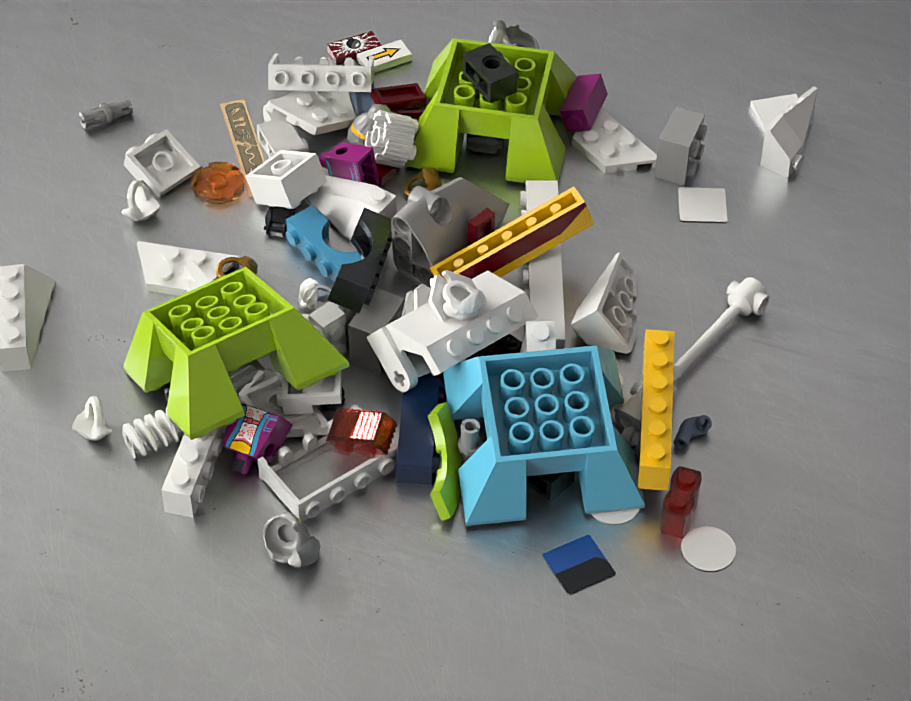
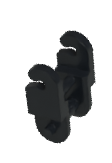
[264,206,295,237]

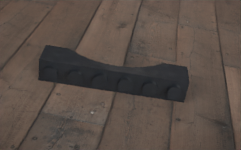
[327,207,392,314]

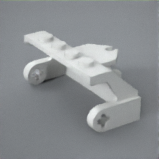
[366,270,539,392]

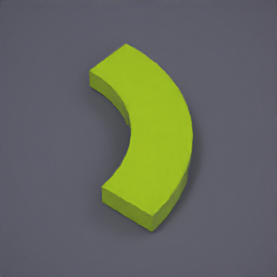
[428,402,462,520]

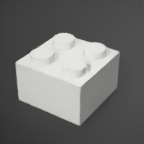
[245,150,327,209]

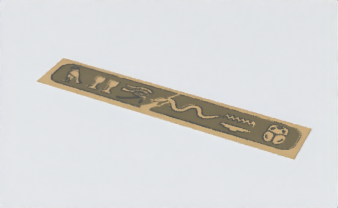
[220,99,265,198]

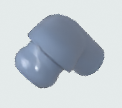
[673,415,712,449]

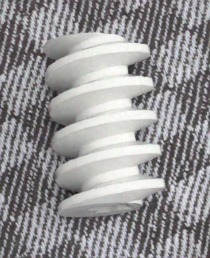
[122,407,185,459]

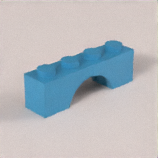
[286,205,378,286]

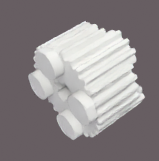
[365,110,418,168]

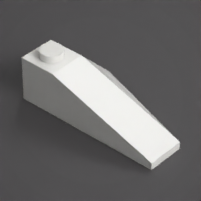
[760,86,818,178]
[304,175,397,242]
[571,252,637,354]

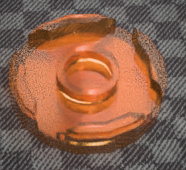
[192,162,245,204]

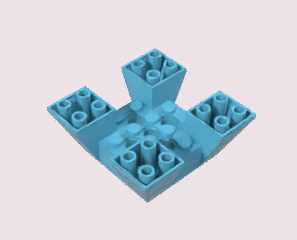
[443,345,645,526]

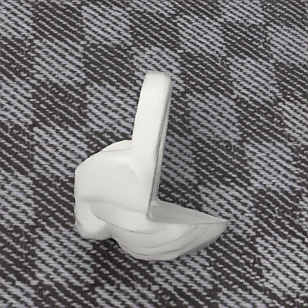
[122,180,160,221]
[298,278,331,314]
[442,281,486,320]
[72,396,112,441]

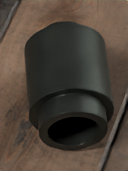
[466,134,504,154]

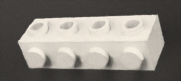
[161,425,227,518]

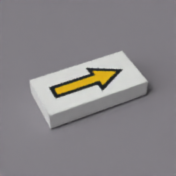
[356,39,412,73]

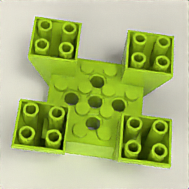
[404,38,577,183]
[123,267,349,440]

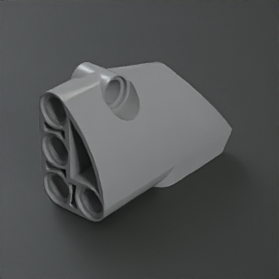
[391,177,509,286]

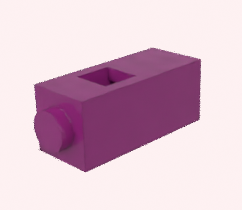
[560,74,608,132]

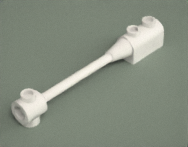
[613,277,770,432]

